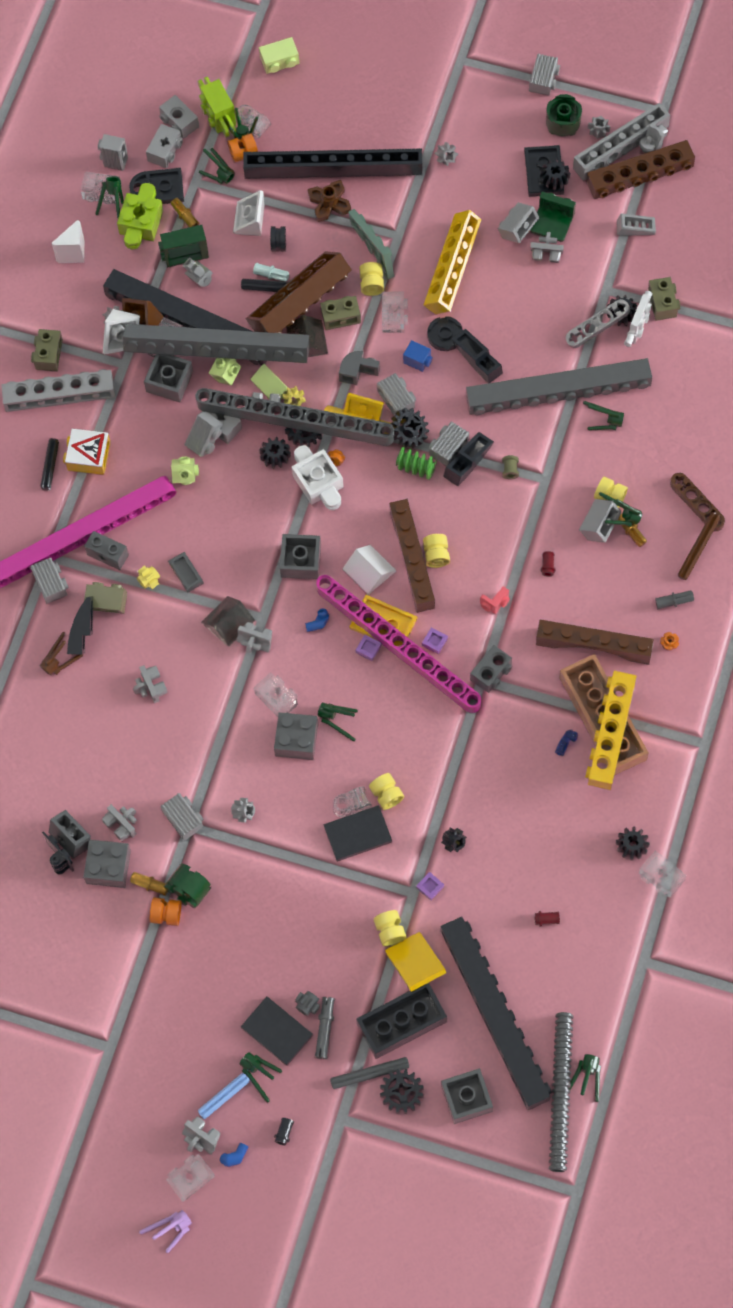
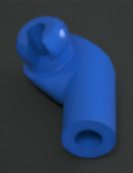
[305,608,329,632]
[220,1143,249,1167]

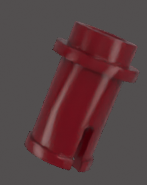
[540,551,556,577]
[535,911,560,927]

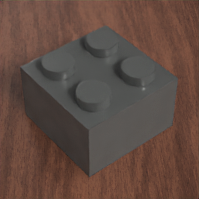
[144,354,193,402]
[280,534,321,579]
[274,712,318,760]
[83,840,131,888]
[441,1068,493,1124]

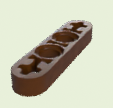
[670,473,725,532]

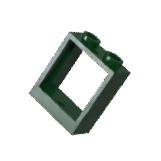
[158,225,209,268]

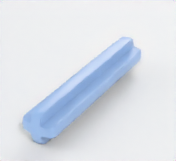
[198,1073,249,1119]

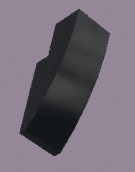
[452,329,503,383]
[443,432,494,486]
[67,596,93,655]

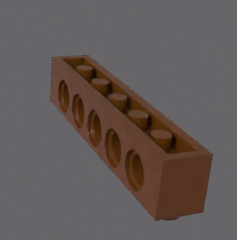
[586,140,695,199]

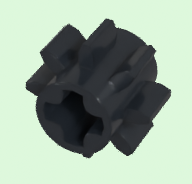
[441,827,467,852]

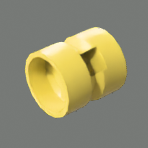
[359,262,384,296]
[594,476,628,508]
[423,534,450,568]
[369,773,404,810]
[373,910,406,946]

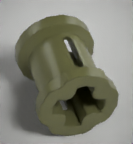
[502,455,519,479]

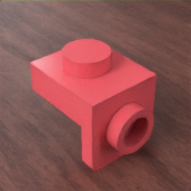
[480,586,510,614]

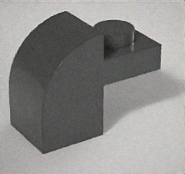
[339,351,380,385]

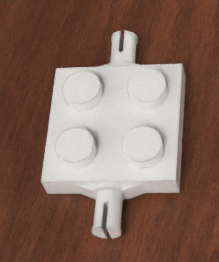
[624,291,652,347]

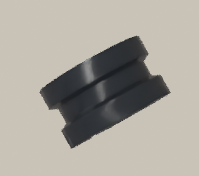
[270,226,286,252]

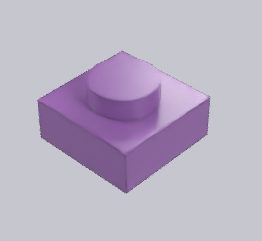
[422,627,448,654]
[355,635,382,661]
[416,872,444,901]

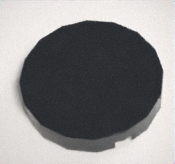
[427,316,463,351]

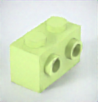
[259,37,300,74]

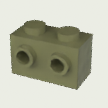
[648,277,680,321]
[320,296,361,330]
[31,329,63,372]
[84,582,127,614]

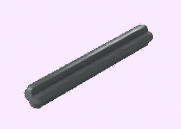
[330,1057,409,1089]

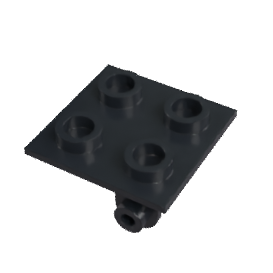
[42,831,74,875]

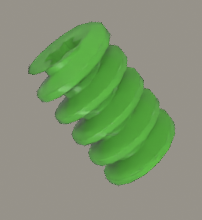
[396,447,437,480]

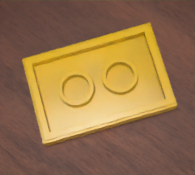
[349,595,417,647]
[385,932,446,992]

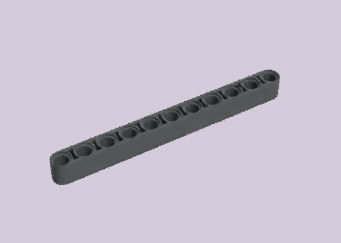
[195,388,394,446]

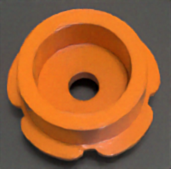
[328,449,345,466]
[660,632,679,650]

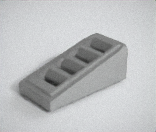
[617,213,656,236]

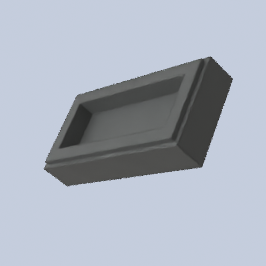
[168,552,204,593]

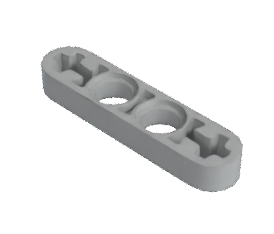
[566,299,630,348]

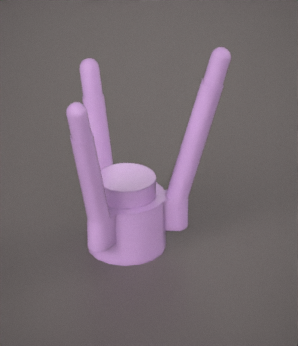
[139,1210,192,1253]

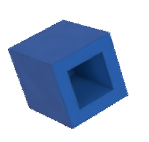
[403,340,433,372]

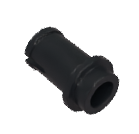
[274,1118,294,1146]

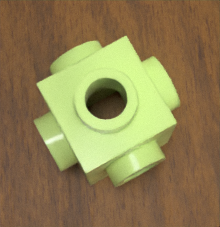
[209,358,241,386]
[171,456,199,485]

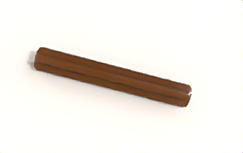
[678,512,720,580]

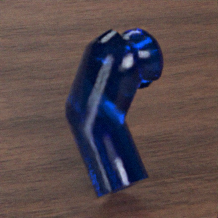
[555,729,578,756]

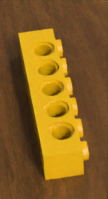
[423,210,482,315]
[585,670,637,790]

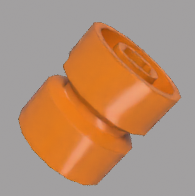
[227,133,258,163]
[150,897,182,926]

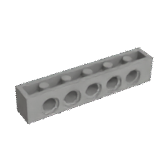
[573,103,670,181]
[1,369,115,412]

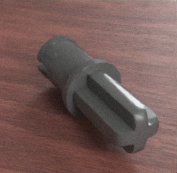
[655,590,694,610]

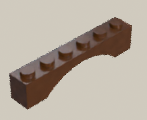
[389,498,435,613]
[536,619,654,665]

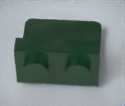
[530,192,576,242]

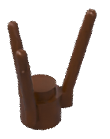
[39,632,83,675]

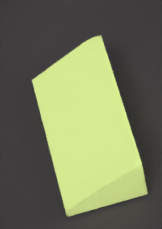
[251,364,287,399]

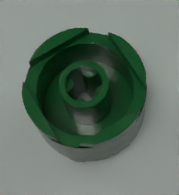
[546,94,582,136]
[164,863,212,909]

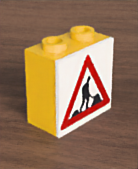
[63,429,111,475]

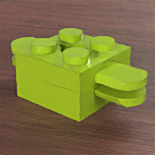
[197,76,236,137]
[117,183,163,250]

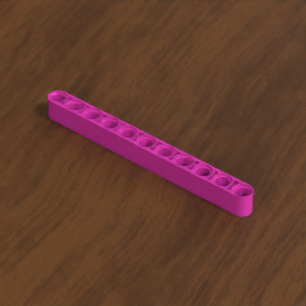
[0,476,177,588]
[316,575,481,713]

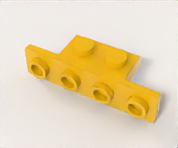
[323,393,391,434]

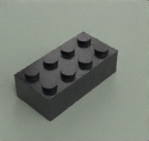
[356,983,447,1059]

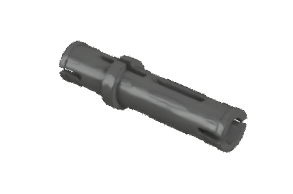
[315,997,335,1059]

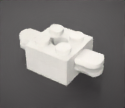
[292,445,344,510]

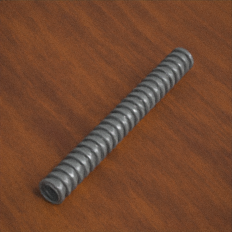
[548,1012,574,1172]

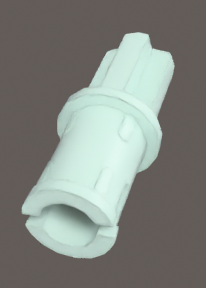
[253,263,290,282]

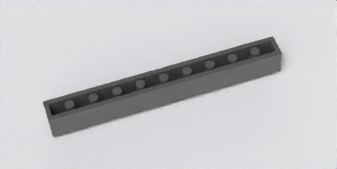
[123,324,309,363]
[466,358,652,415]

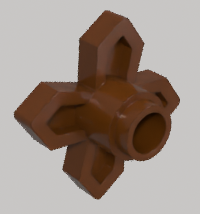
[308,180,351,222]

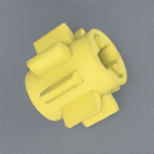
[282,386,306,406]
[137,565,160,589]

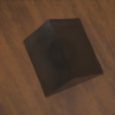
[286,315,328,357]
[201,596,255,647]

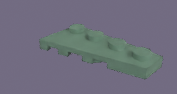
[348,209,395,280]

